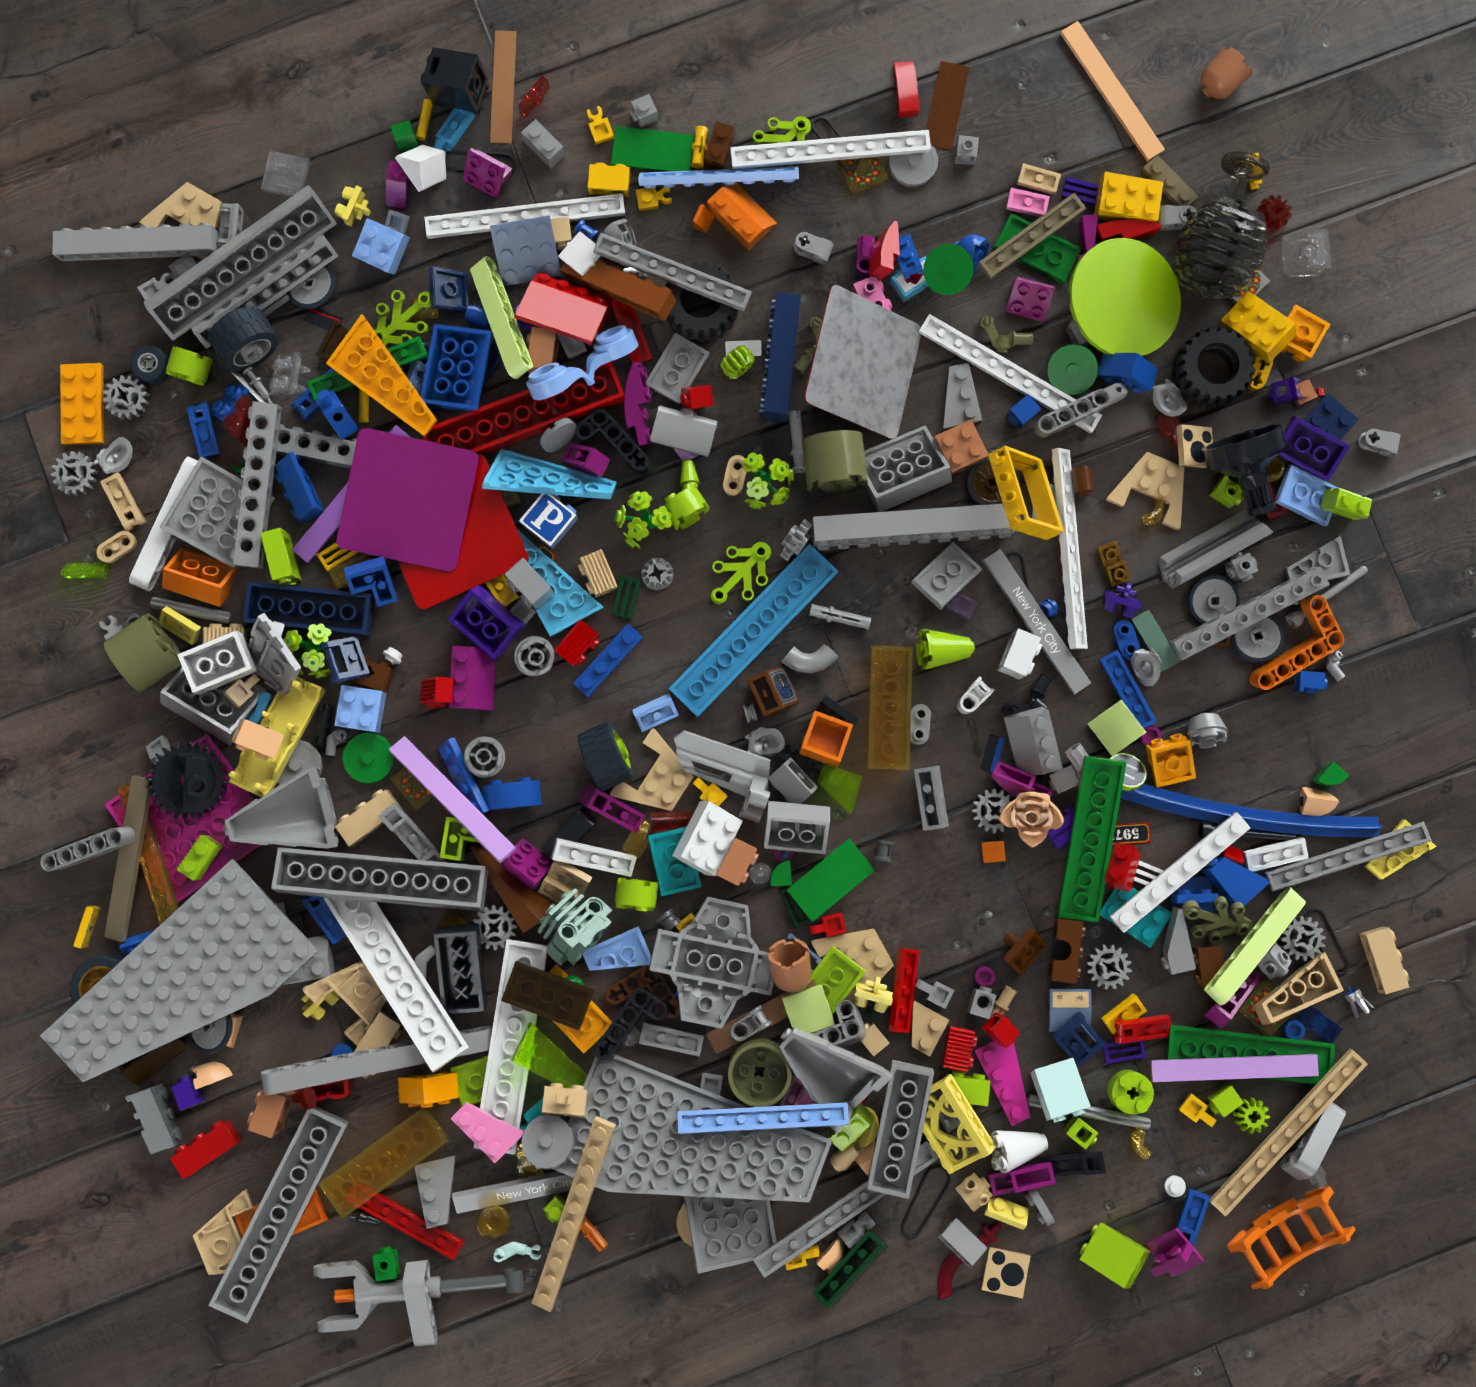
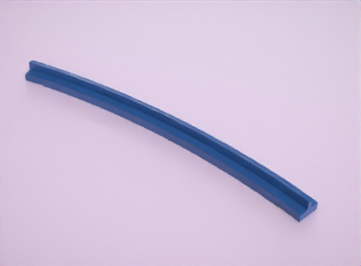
[1121,783,1382,837]

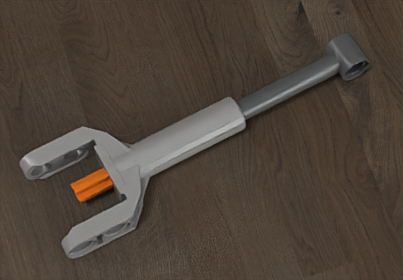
[313,1260,525,1333]

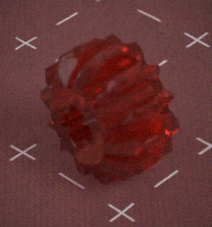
[1256,195,1292,230]

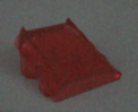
[222,394,261,447]

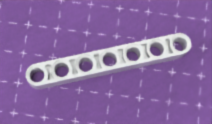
[129,457,198,591]

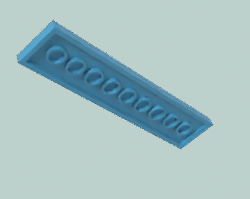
[669,544,839,717]

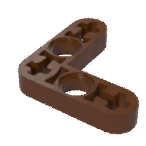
[605,965,680,1018]

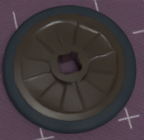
[966,458,1018,505]

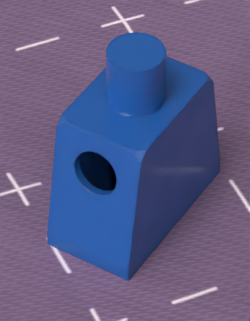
[316,390,359,440]

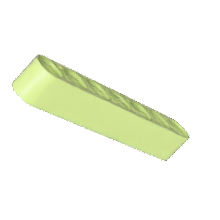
[470,256,533,379]
[1204,887,1306,1006]

